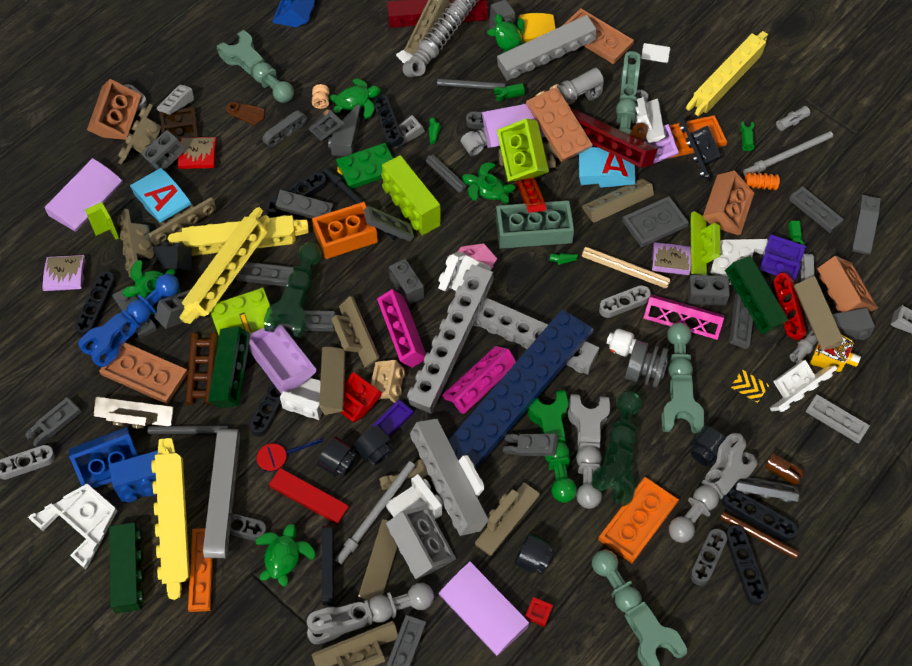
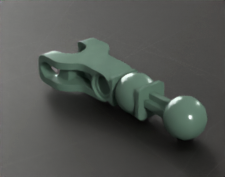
[216,30,294,103]
[616,51,641,135]
[661,322,704,433]
[592,550,687,666]

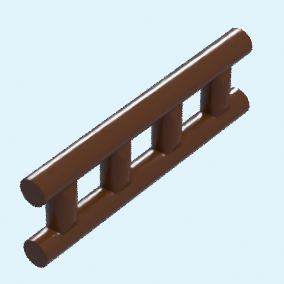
[185,333,218,405]

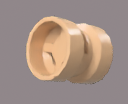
[312,84,329,109]

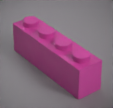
[377,289,426,368]

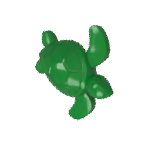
[487,14,525,54]
[329,79,381,119]
[463,162,516,204]
[122,260,180,315]
[256,523,315,587]

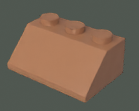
[87,79,141,140]
[703,170,754,235]
[817,256,878,313]

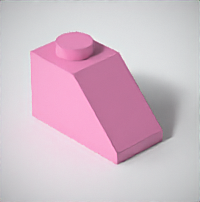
[457,243,497,270]

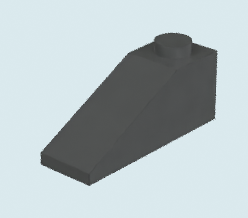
[328,105,361,156]
[309,110,344,141]
[852,195,881,255]
[154,290,190,329]
[808,308,875,340]

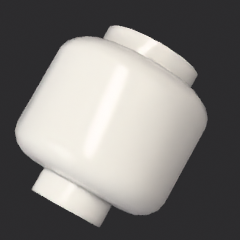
[607,329,636,357]

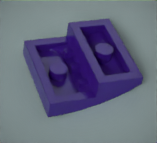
[759,234,806,282]

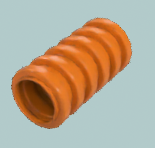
[745,172,780,190]

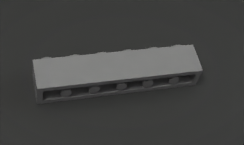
[497,15,596,81]
[410,419,489,536]

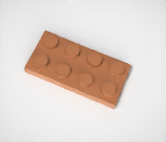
[562,9,634,64]
[526,87,593,162]
[99,342,188,404]

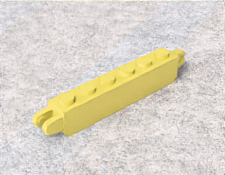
[686,31,768,116]
[179,207,270,324]
[168,215,309,256]
[152,438,190,600]

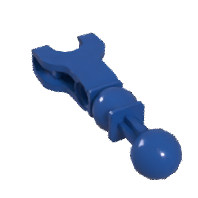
[78,274,180,367]

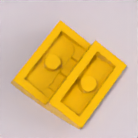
[518,13,556,43]

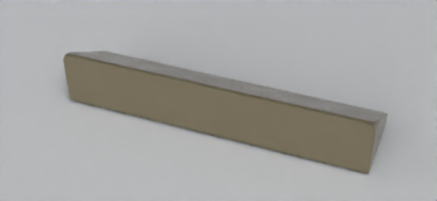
[404,0,450,55]
[582,178,654,223]
[794,276,843,351]
[319,347,346,415]
[358,519,398,603]

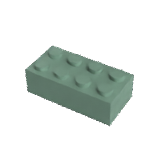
[496,201,574,249]

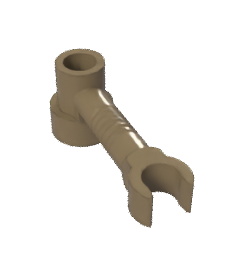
[379,459,432,490]

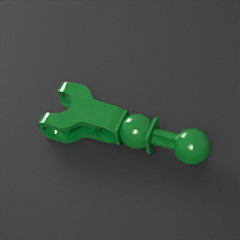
[527,390,577,503]

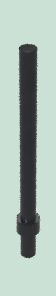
[323,168,397,240]

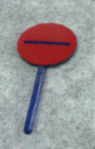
[257,439,323,472]

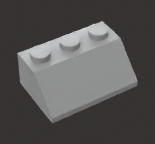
[386,504,456,579]

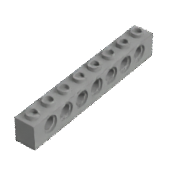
[407,264,494,414]
[452,296,599,375]

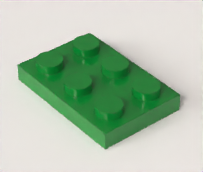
[336,143,393,189]

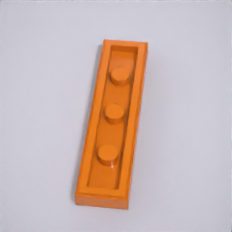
[188,528,213,612]

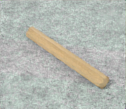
[582,247,670,288]

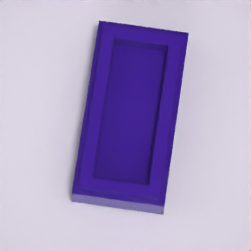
[372,400,414,437]

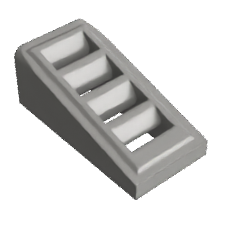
[157,85,194,115]
[393,115,425,149]
[890,305,912,333]

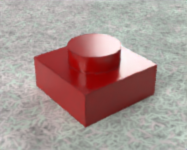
[525,597,553,627]

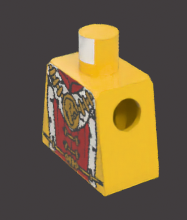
[810,335,861,372]

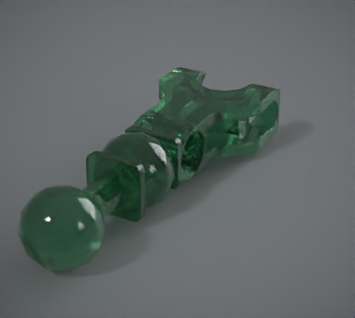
[264,242,322,338]
[592,391,642,506]

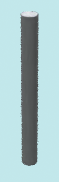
[437,79,505,89]
[148,426,229,434]

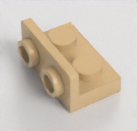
[371,360,405,403]

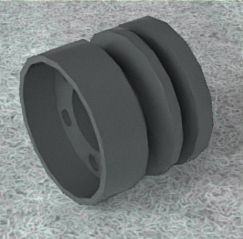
[625,340,668,388]

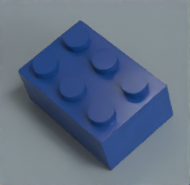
[109,451,158,503]

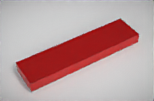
[516,178,546,213]
[269,468,349,525]

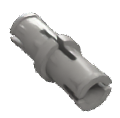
[776,106,810,131]
[790,330,817,363]

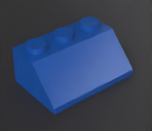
[272,0,315,27]
[69,427,138,489]

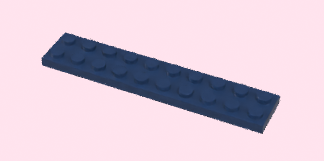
[448,309,593,470]

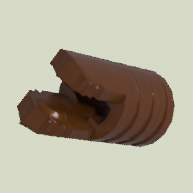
[764,452,804,485]

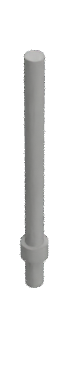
[743,131,833,175]
[335,461,415,565]

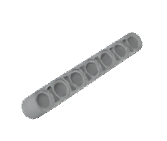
[203,429,240,558]

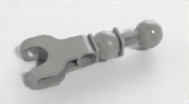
[568,394,610,509]
[668,433,757,543]
[307,583,434,644]

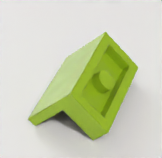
[85,202,119,240]

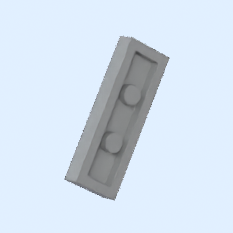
[806,395,870,444]

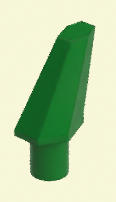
[429,118,441,145]
[549,253,579,265]

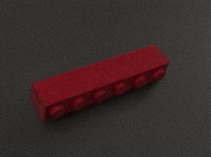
[387,0,488,28]
[571,109,658,168]

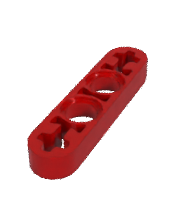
[774,273,806,340]

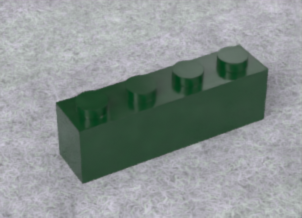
[724,256,789,335]
[208,326,250,408]
[109,523,144,614]

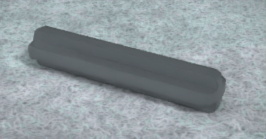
[426,155,467,193]

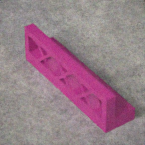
[643,294,724,340]
[442,346,516,414]

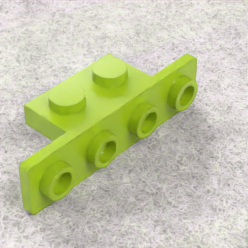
[691,211,721,276]

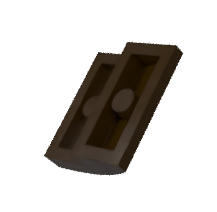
[159,107,198,141]

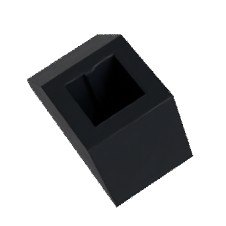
[153,243,192,270]

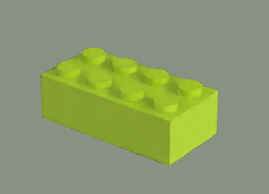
[381,155,440,235]

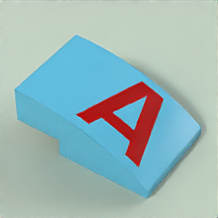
[579,147,635,188]
[130,168,191,223]

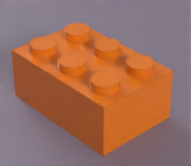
[312,202,378,259]

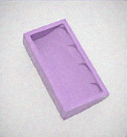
[481,104,546,148]
[45,158,123,232]
[248,322,316,394]
[439,562,529,656]

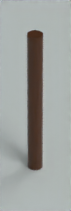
[720,512,799,559]

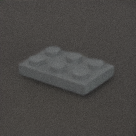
[622,196,689,248]

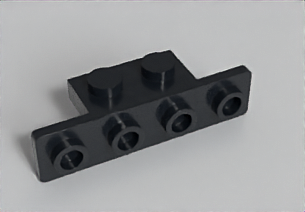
[679,115,722,182]

